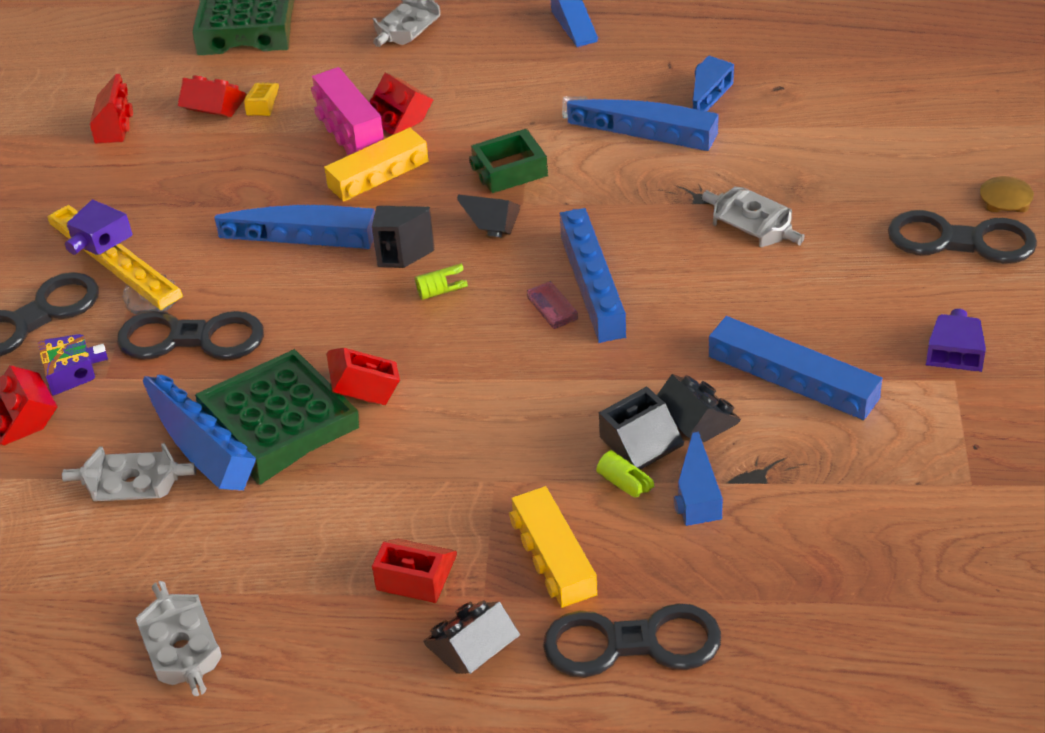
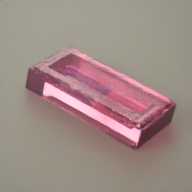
[527,281,578,329]

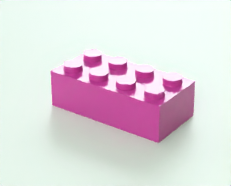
[311,67,384,156]

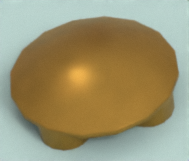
[980,176,1034,212]

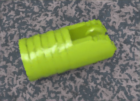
[415,263,468,300]
[596,451,655,498]

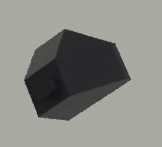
[457,194,520,238]

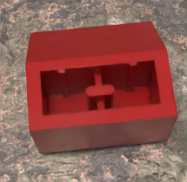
[369,72,434,135]
[90,74,133,144]
[178,75,247,117]
[326,348,400,406]
[0,365,58,446]
[372,538,457,603]

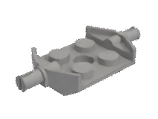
[373,0,440,47]
[702,186,805,247]
[62,443,196,501]
[136,581,222,696]

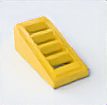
[244,83,279,116]

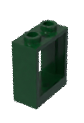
[469,128,548,194]

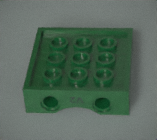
[192,0,294,56]
[195,349,359,485]

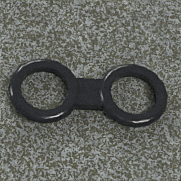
[888,210,1037,264]
[0,272,99,357]
[117,311,264,360]
[543,603,722,678]

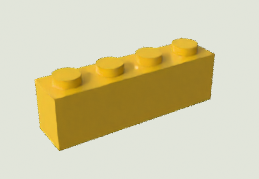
[324,128,429,202]
[509,486,597,608]

